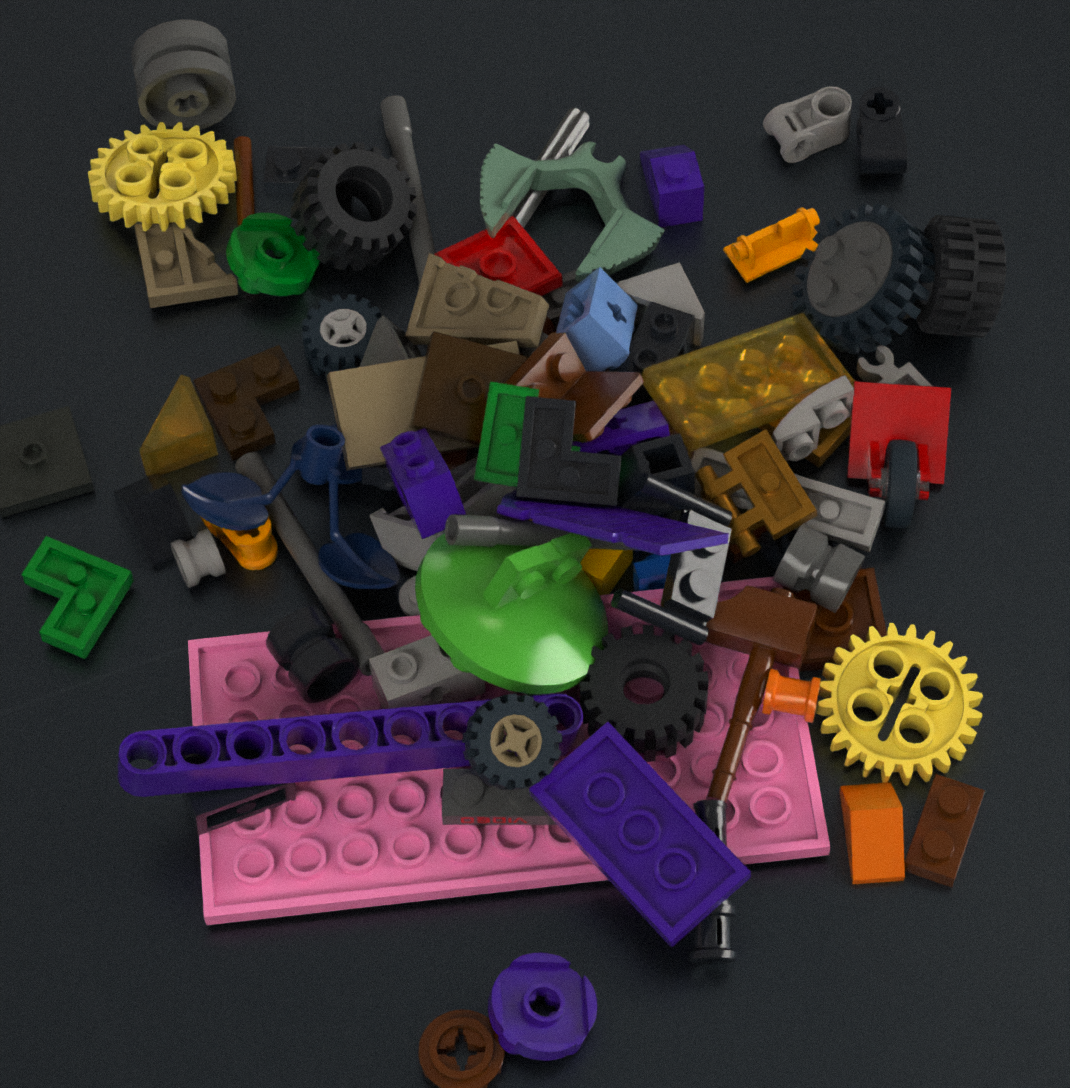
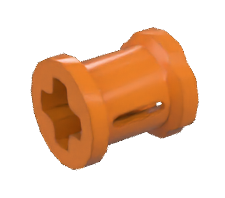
[762,669,821,723]

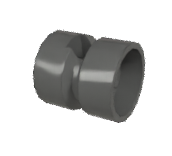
[773,524,865,613]

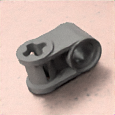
[763,86,852,163]

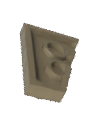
[405,253,549,348]

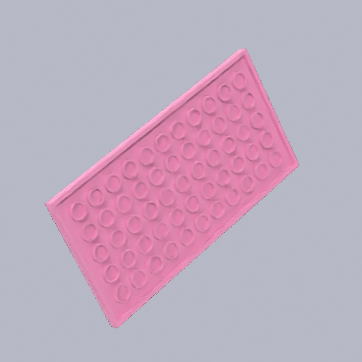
[188,577,830,925]

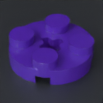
[488,952,597,1061]

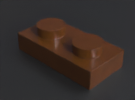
[904,774,985,887]

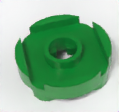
[226,213,320,296]

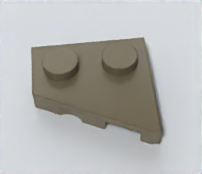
[134,222,238,308]

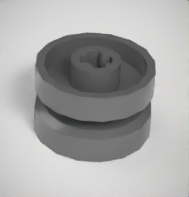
[131,19,237,131]

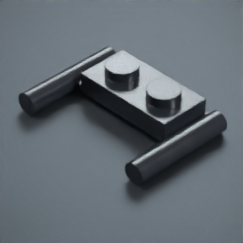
[611,472,732,646]

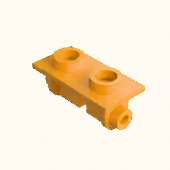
[723,207,820,283]

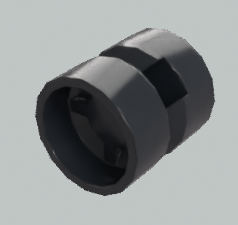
[266,606,359,703]

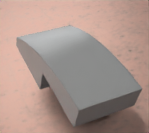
[772,375,854,461]

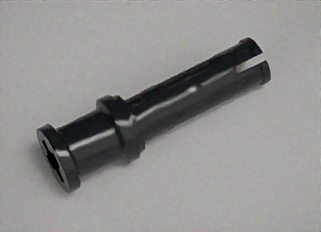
[688,800,737,964]

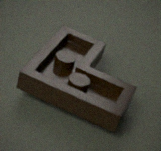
[193,345,300,461]

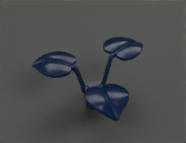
[181,424,400,589]

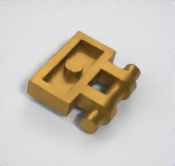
[695,429,818,557]

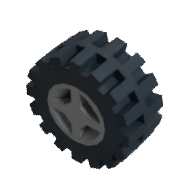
[302,294,381,380]

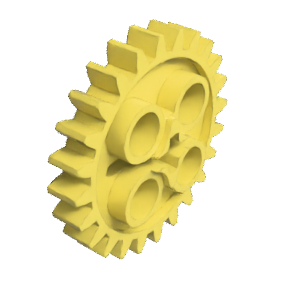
[88,122,237,232]
[816,623,983,786]

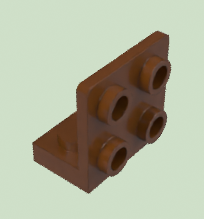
[505,333,644,443]

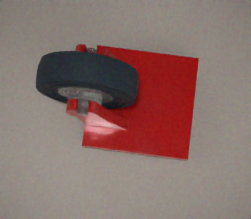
[847,381,951,528]

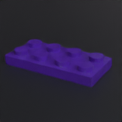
[529,722,751,948]

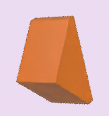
[839,782,905,885]

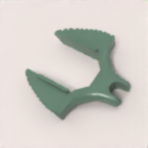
[480,141,665,282]

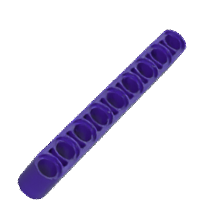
[117,693,583,797]

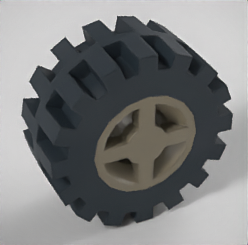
[462,694,562,790]

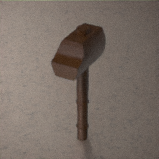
[705,585,817,802]

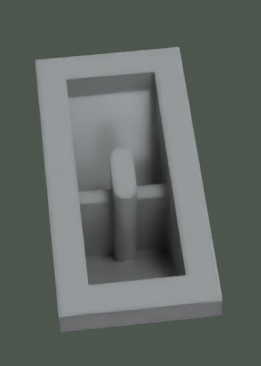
[617,262,705,346]

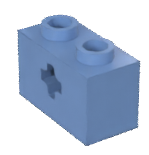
[556,267,638,372]

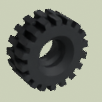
[579,625,709,762]

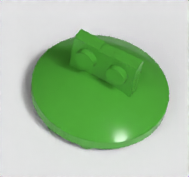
[415,533,608,696]

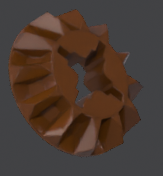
[418,1009,505,1088]

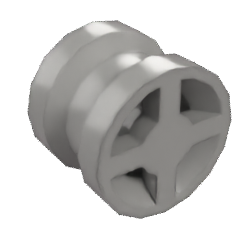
[170,528,226,588]

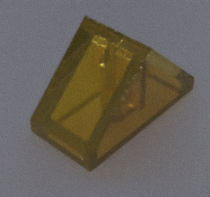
[140,375,218,476]

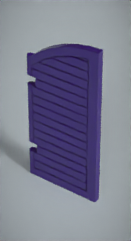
[497,490,729,556]

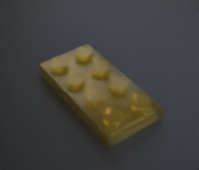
[642,313,854,452]

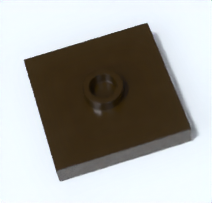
[409,331,527,446]

